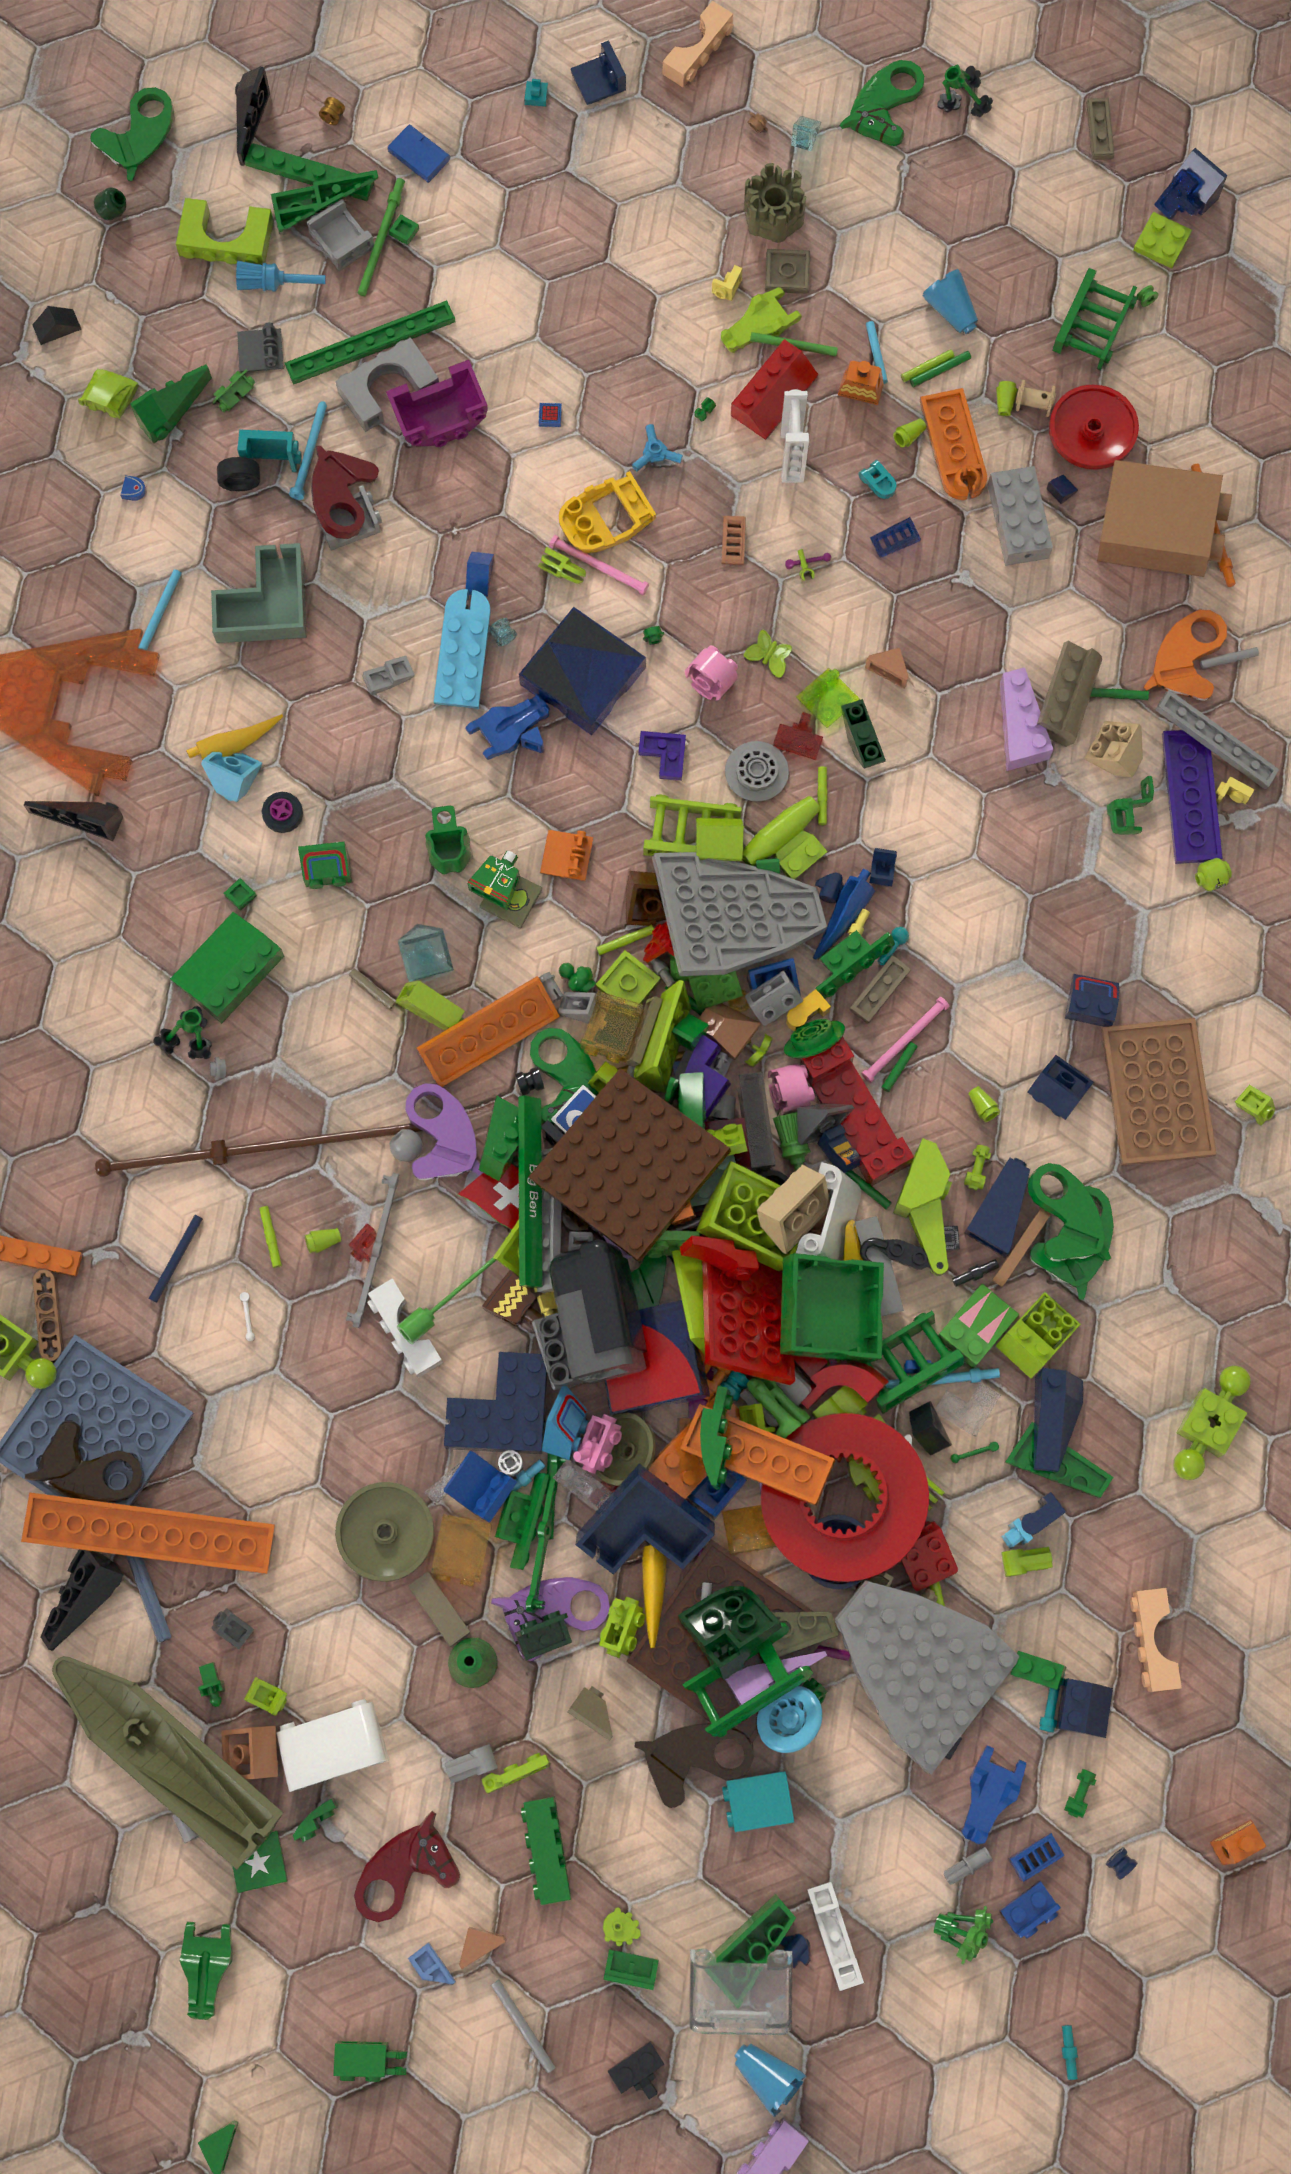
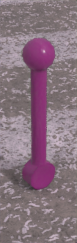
[785,553,831,569]

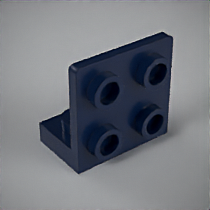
[571,40,626,105]

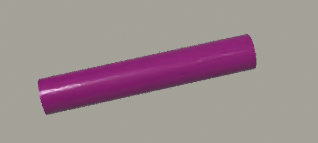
[814,1645,850,1661]

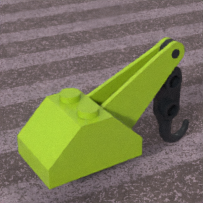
[860,1138,952,1276]

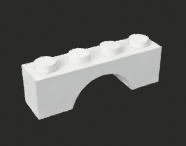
[367,1278,443,1378]

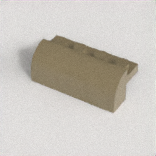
[1037,640,1102,747]

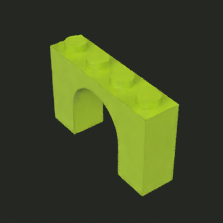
[176,198,274,265]

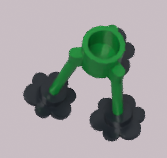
[937,64,993,117]

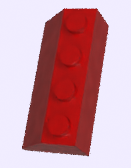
[731,339,818,440]

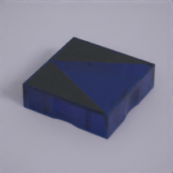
[519,607,646,735]

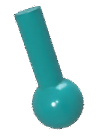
[877,926,909,966]

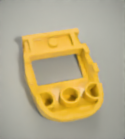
[559,471,656,553]

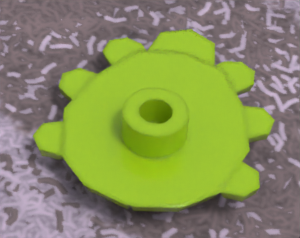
[603,1907,641,1946]

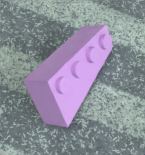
[736,2117,809,2174]

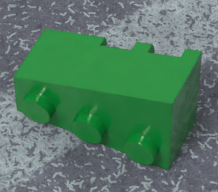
[478,1096,519,1181]

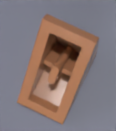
[865,648,909,689]
[459,1927,506,1969]

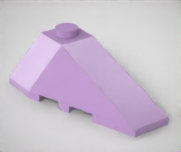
[726,1651,827,1706]

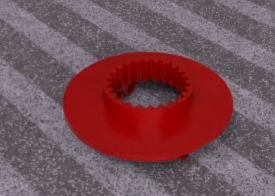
[761,1413,929,1582]

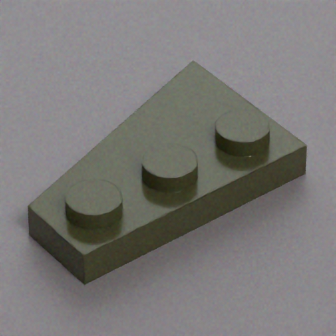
[773,1612,839,1657]

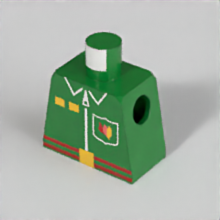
[467,851,520,910]

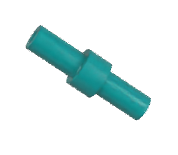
[1061,2025,1078,2080]

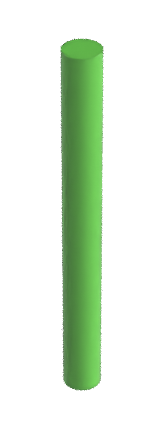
[750,332,838,356]

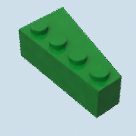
[521,1796,571,1905]
[701,1894,796,2008]

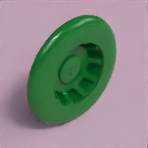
[784,1019,845,1059]

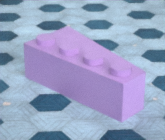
[1000,667,1053,771]

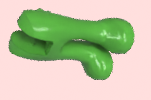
[747,1377,811,1438]

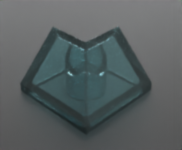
[398,924,454,982]

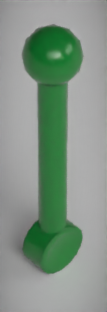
[950,1442,999,1463]

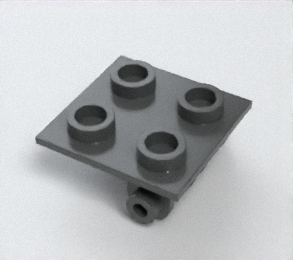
[237,322,284,372]

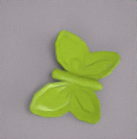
[744,630,792,678]

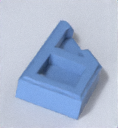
[408,1943,456,1985]

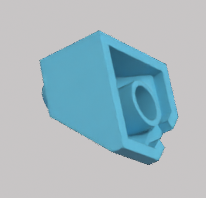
[201,752,262,802]

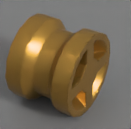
[318,97,345,125]

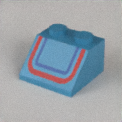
[542,1386,589,1460]

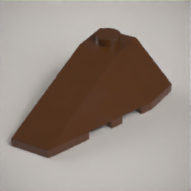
[626,871,666,926]

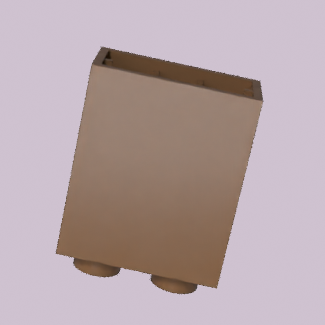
[1097,460,1232,577]

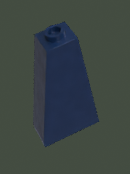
[964,1157,1030,1257]

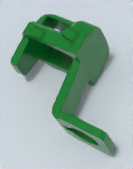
[1107,776,1154,835]

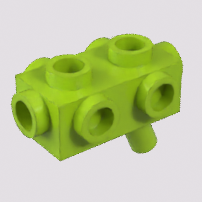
[599,1597,645,1658]

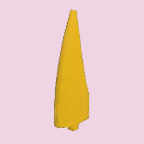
[186,714,283,760]
[642,1543,667,1648]

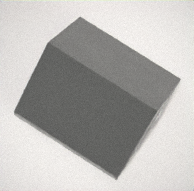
[797,1103,854,1145]

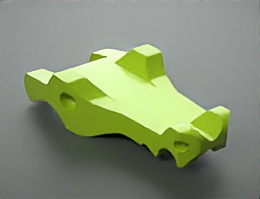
[721,287,802,353]

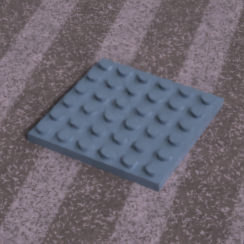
[0,1335,195,1506]

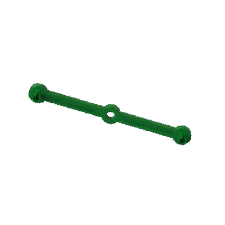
[526,1455,571,1613]

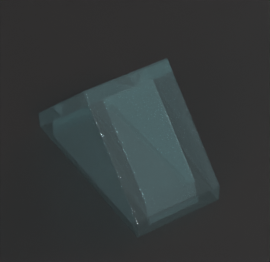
[791,116,821,151]

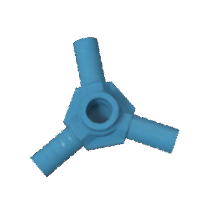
[632,424,683,472]

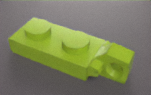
[481,1753,551,1794]

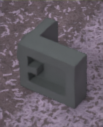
[211,1608,254,1649]

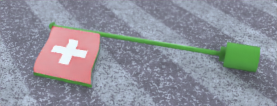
[397,1164,563,1344]

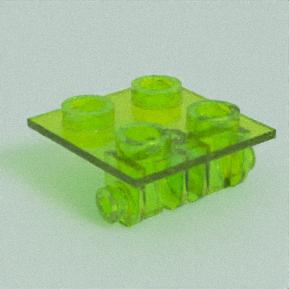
[796,668,860,728]

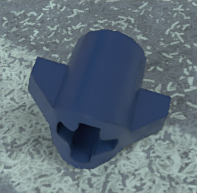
[815,872,844,904]
[779,1934,811,1969]

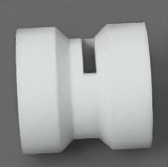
[498,1450,523,1477]

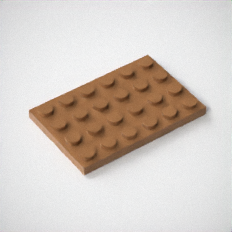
[1101,1018,1217,1166]

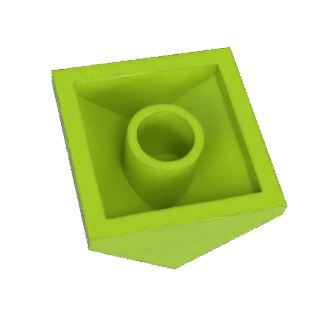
[696,818,744,861]

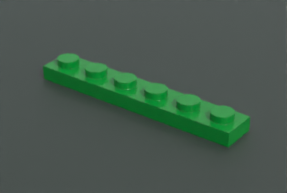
[245,143,374,201]

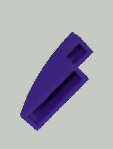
[685,1035,731,1122]

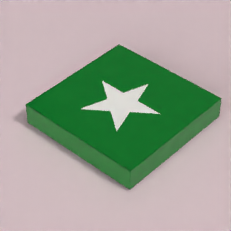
[232,1831,288,1893]

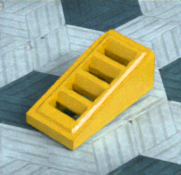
[844,1219,862,1261]

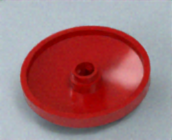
[1049,384,1139,470]

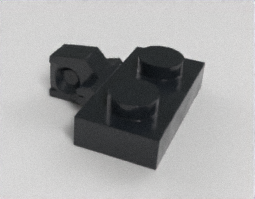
[608,2041,664,2100]

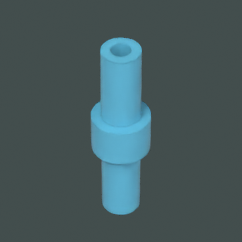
[512,1459,546,1491]

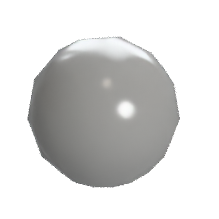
[389,1129,423,1162]

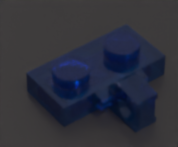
[1154,169,1202,219]

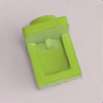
[244,1677,287,1716]

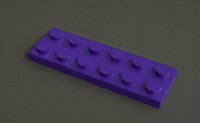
[1162,730,1223,864]

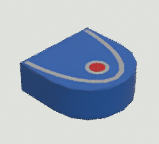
[120,475,146,501]

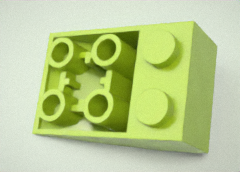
[996,1292,1081,1379]

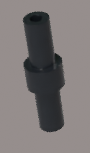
[952,1259,999,1287]

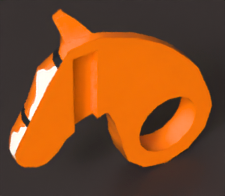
[1143,610,1227,701]

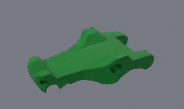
[180,1921,233,2020]

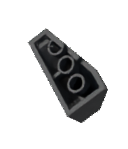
[235,66,270,166]
[24,801,123,841]
[40,1549,124,1651]

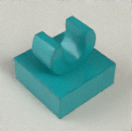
[524,79,548,107]

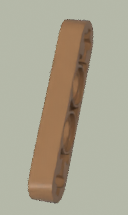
[992,1208,1052,1287]
[33,1269,63,1363]

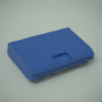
[387,124,450,183]

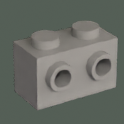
[745,971,803,1026]

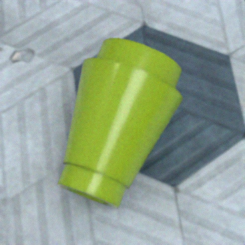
[996,381,1018,416]
[893,418,927,448]
[968,1086,1000,1122]
[304,1228,341,1254]

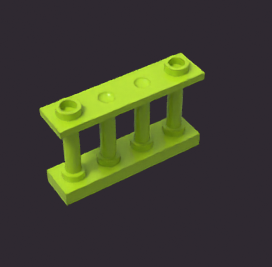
[643,794,742,856]

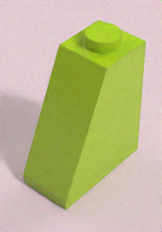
[395,980,465,1031]

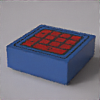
[538,403,562,427]

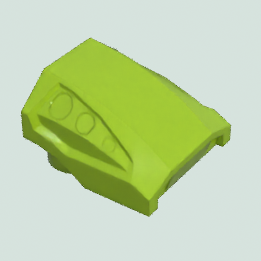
[78,369,139,419]

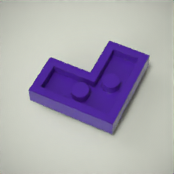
[638,731,686,781]

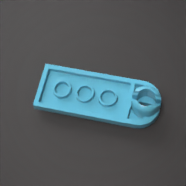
[433,589,491,709]

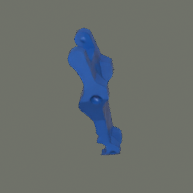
[465,694,549,760]
[961,1745,1026,1844]

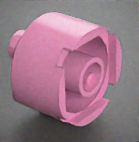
[685,645,738,701]
[768,1064,815,1116]

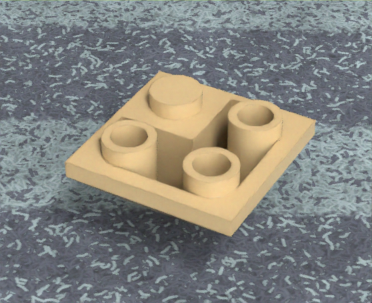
[1085,721,1143,777]

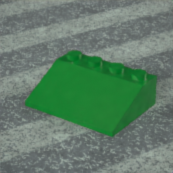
[170,912,284,1024]

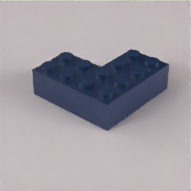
[444,1352,547,1454]
[575,1463,715,1575]

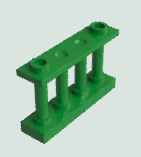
[1052,268,1138,371]
[856,1311,964,1414]

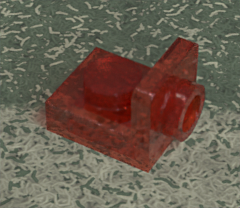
[348,1223,376,1263]

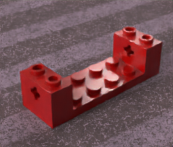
[800,1036,914,1186]

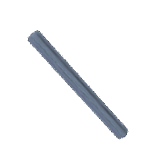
[126,1555,171,1642]

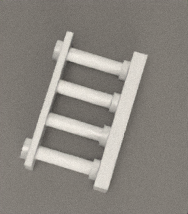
[780,389,809,483]

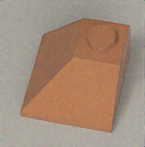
[698,1003,761,1060]

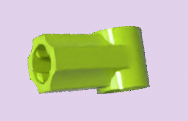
[1001,1547,1053,1577]

